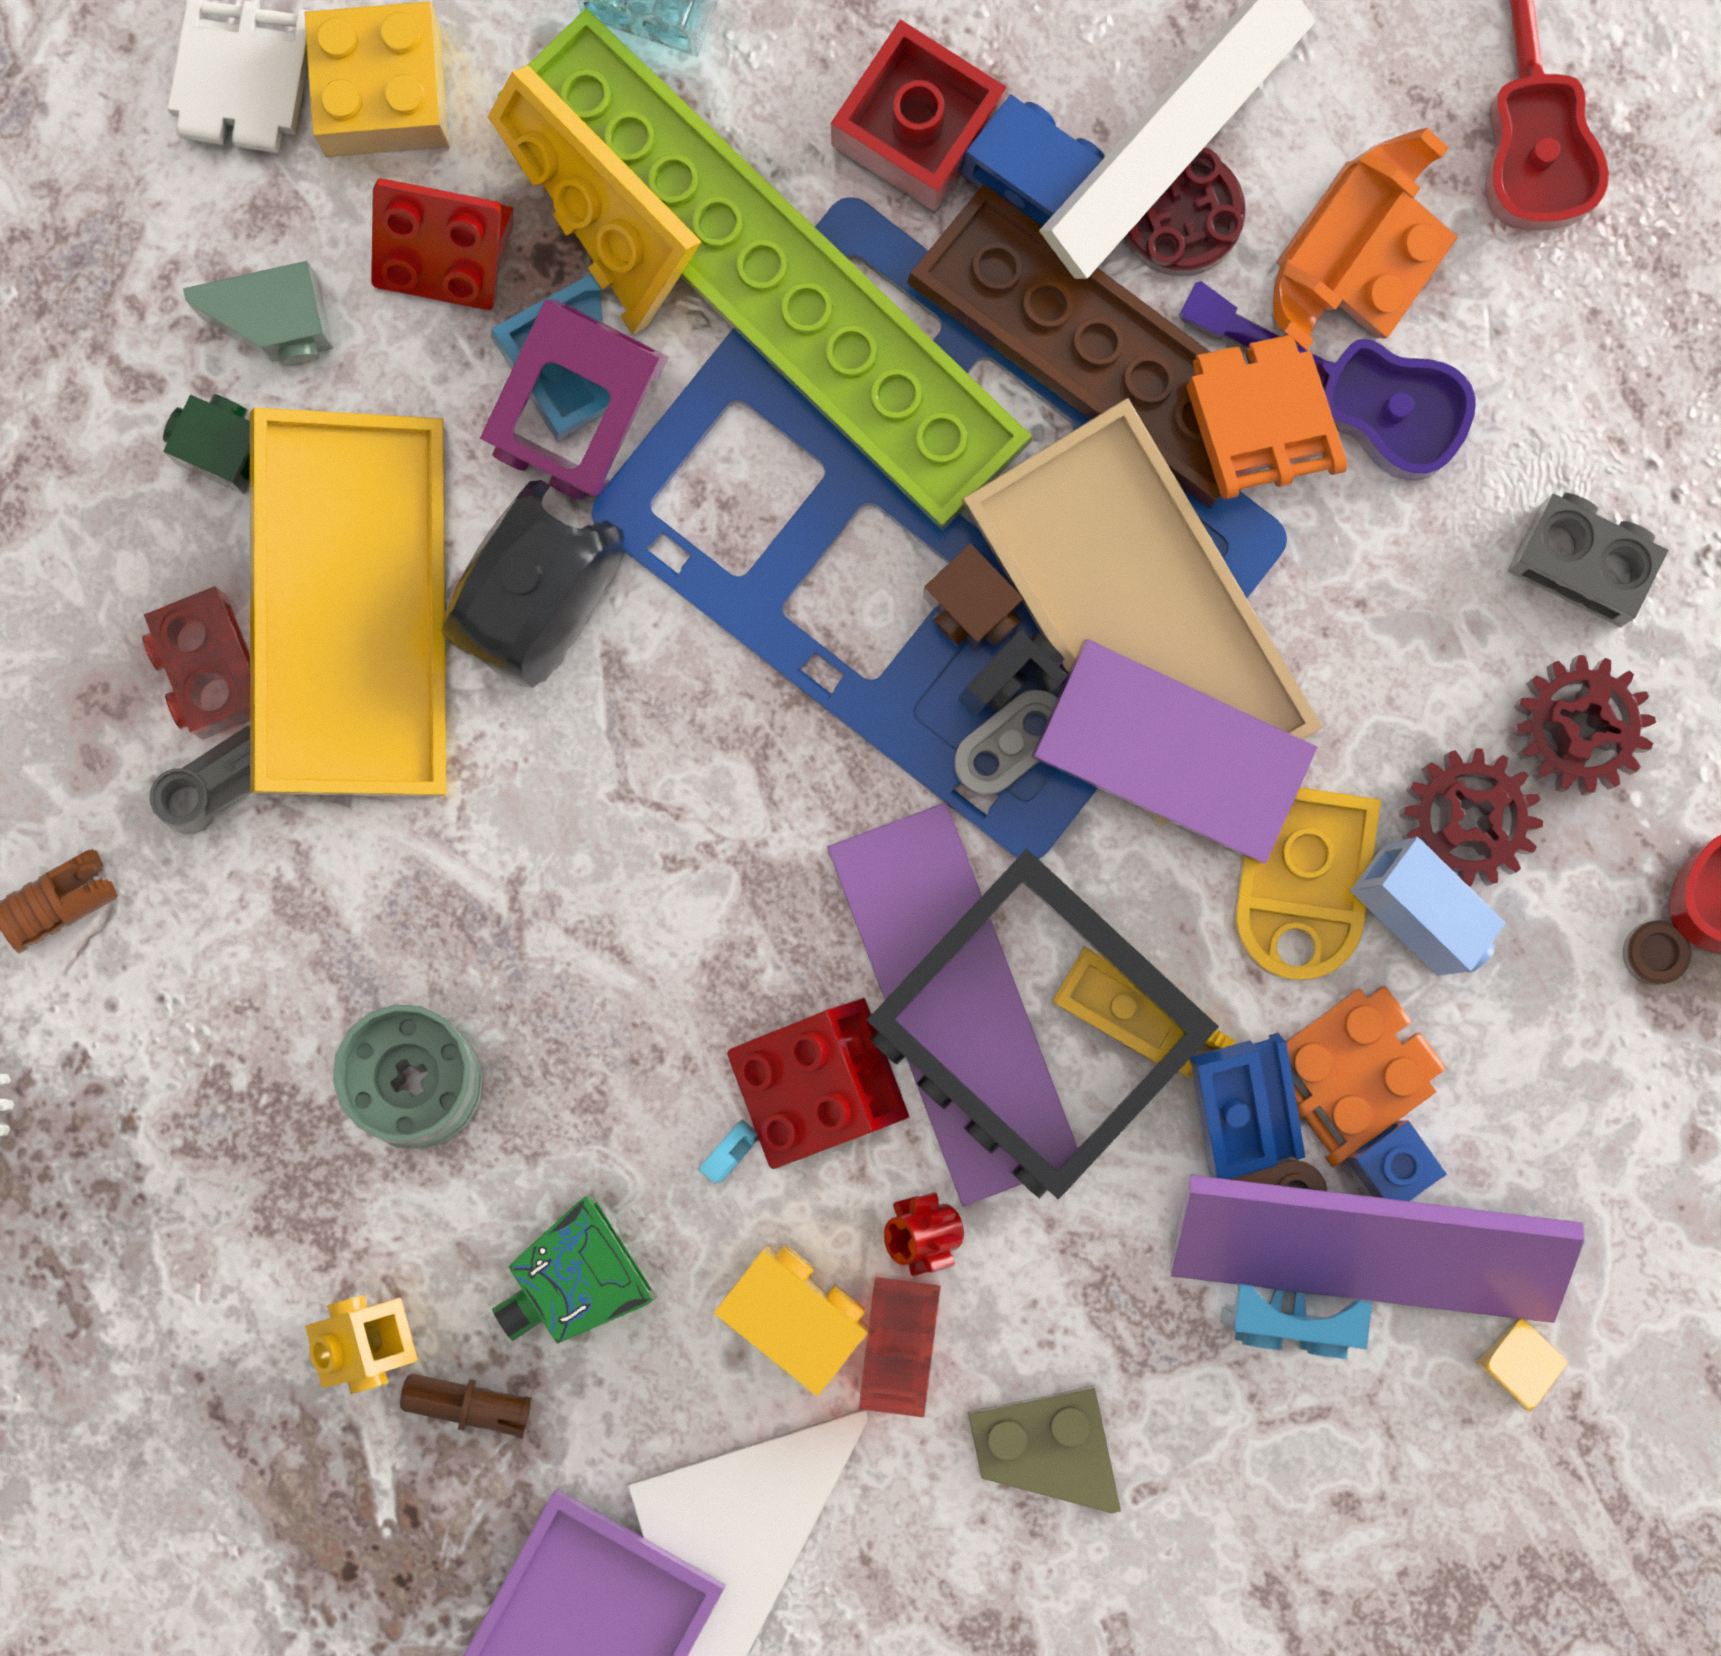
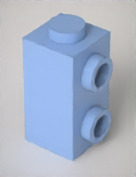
[1350,837,1506,976]

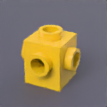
[305,1294,418,1394]

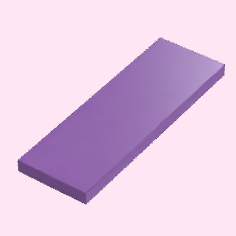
[827,802,1078,1207]
[1171,1175,1585,1323]

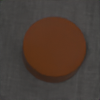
[1622,920,1692,985]

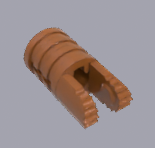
[0,849,118,954]

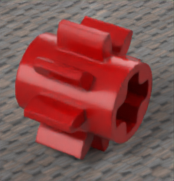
[884,1192,964,1276]

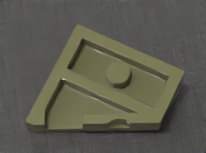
[968,1386,1121,1513]

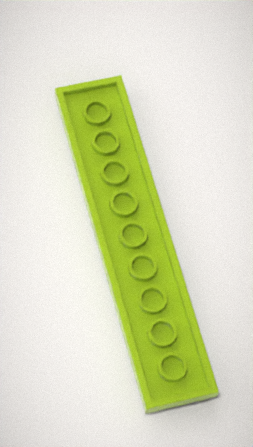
[497,8,1032,531]

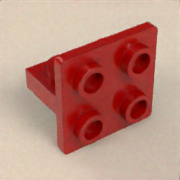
[371,178,514,310]

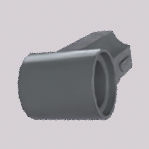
[150,725,250,834]

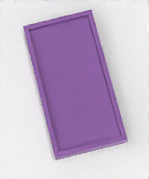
[464,1488,726,1656]

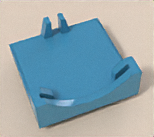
[1220,1283,1372,1359]

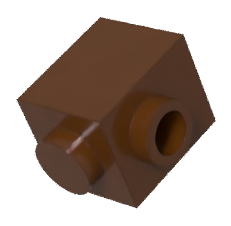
[923,543,1024,651]

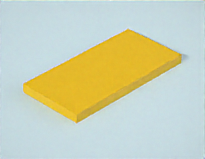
[250,407,446,797]

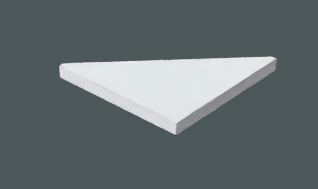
[628,1408,869,1656]

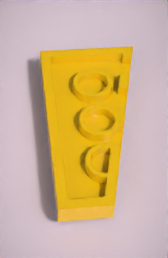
[487,65,701,335]

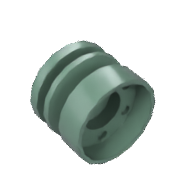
[333,1004,483,1150]

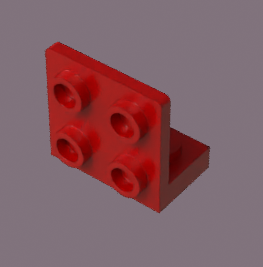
[727,998,910,1169]

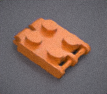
[1186,335,1347,500]
[1286,986,1446,1167]

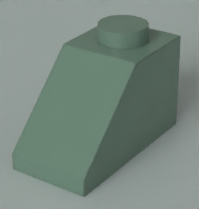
[183,261,333,366]

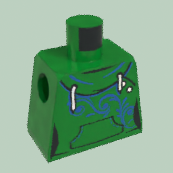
[492,1194,658,1344]

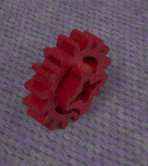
[1511,655,1656,795]
[1399,748,1543,887]

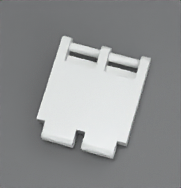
[167,0,313,153]

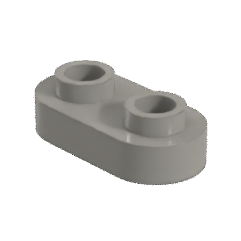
[954,690,1057,796]

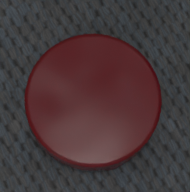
[1124,147,1246,276]

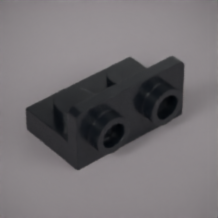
[958,630,1068,716]

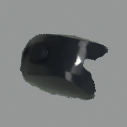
[440,480,625,688]

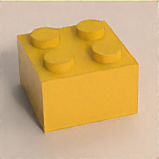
[304,1,449,157]
[713,1244,867,1397]

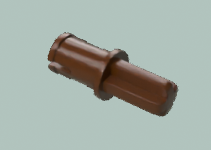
[400,1374,532,1439]

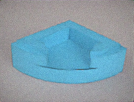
[698,1119,759,1184]

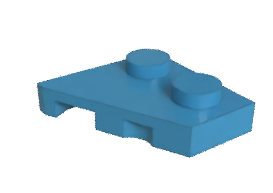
[491,273,610,441]

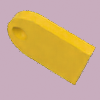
[1234,787,1381,981]

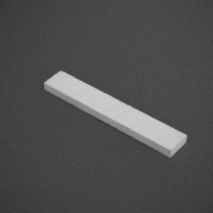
[1039,0,1316,279]

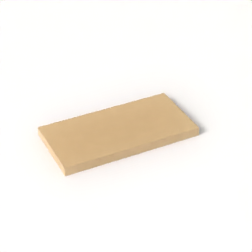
[961,398,1323,827]

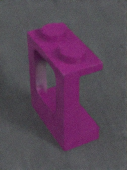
[480,299,669,500]

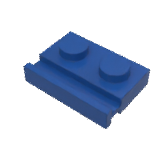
[1190,1033,1305,1179]

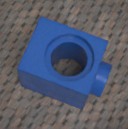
[1346,1120,1447,1201]

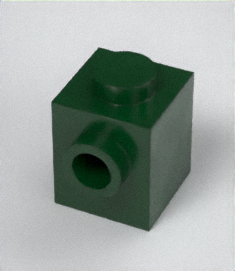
[163,394,250,494]

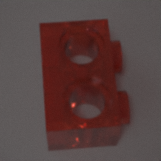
[142,586,250,740]
[859,1273,941,1417]

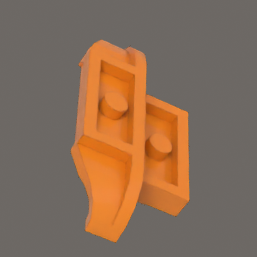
[1273,128,1458,350]

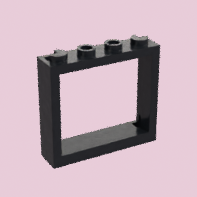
[867,848,1219,1200]

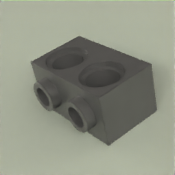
[1507,493,1668,627]

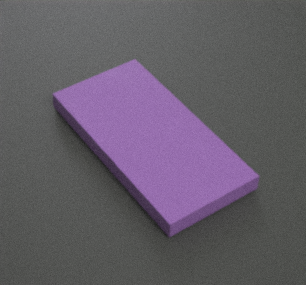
[1031,639,1318,864]

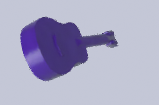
[1179,281,1476,480]

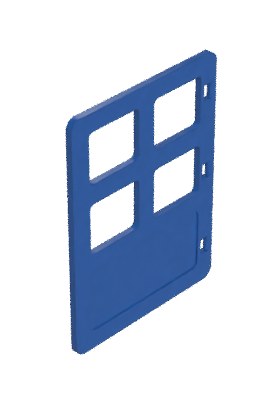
[592,197,1287,859]

